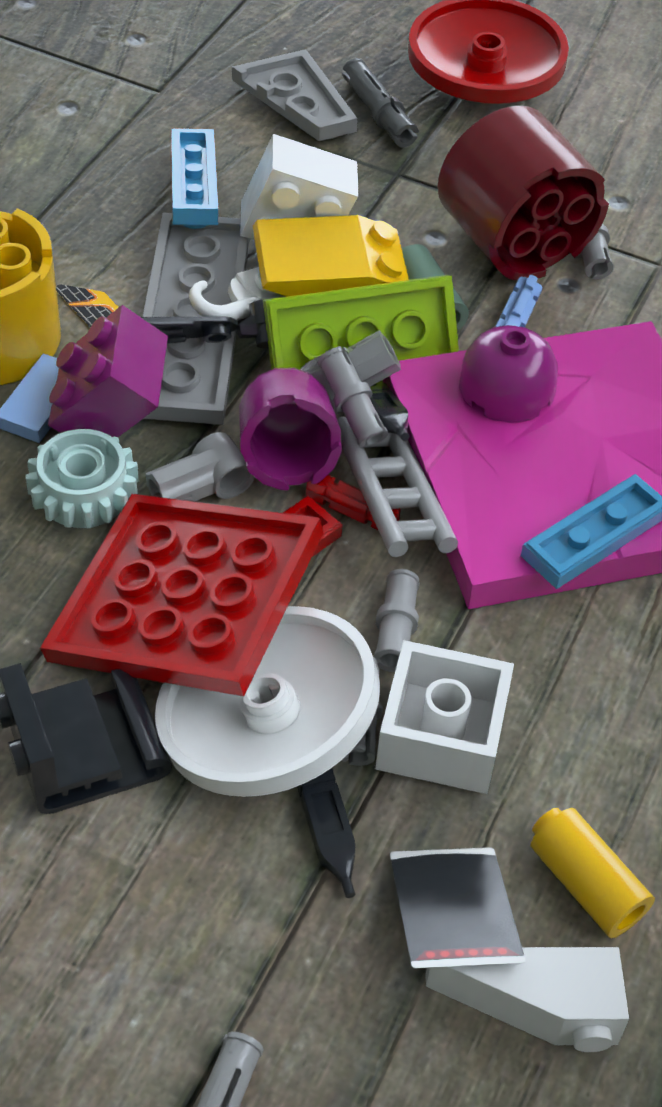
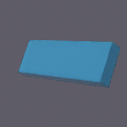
[521,474,662,589]

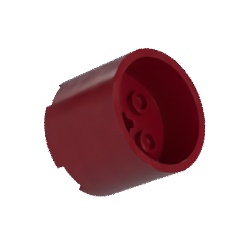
[438,106,609,281]

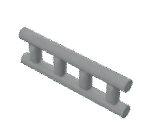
[337,416,458,557]

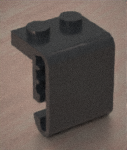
[0,663,172,814]

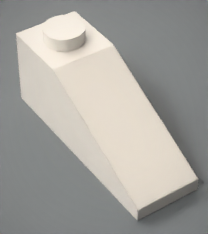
[425,947,629,1052]

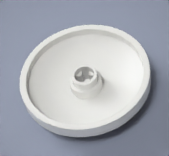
[155,606,380,797]

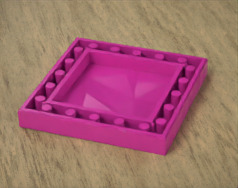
[382,321,662,609]

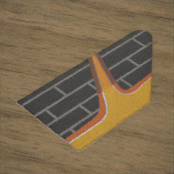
[56,284,118,327]

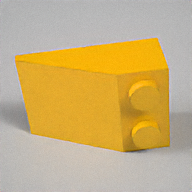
[253,215,409,297]

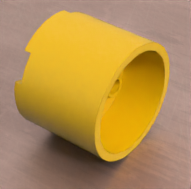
[0,208,61,385]

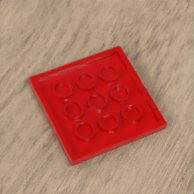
[40,494,324,697]

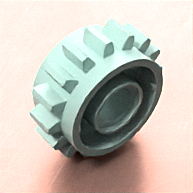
[26,429,139,528]

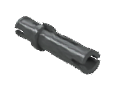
[342,58,419,147]

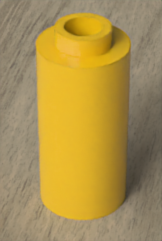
[530,808,655,938]

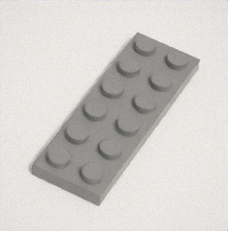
[143,212,250,425]

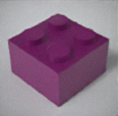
[48,305,168,438]

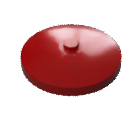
[408,0,569,104]

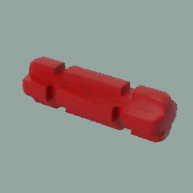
[306,475,401,530]

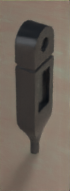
[370,381,410,441]
[297,768,356,898]

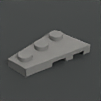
[232,49,357,141]

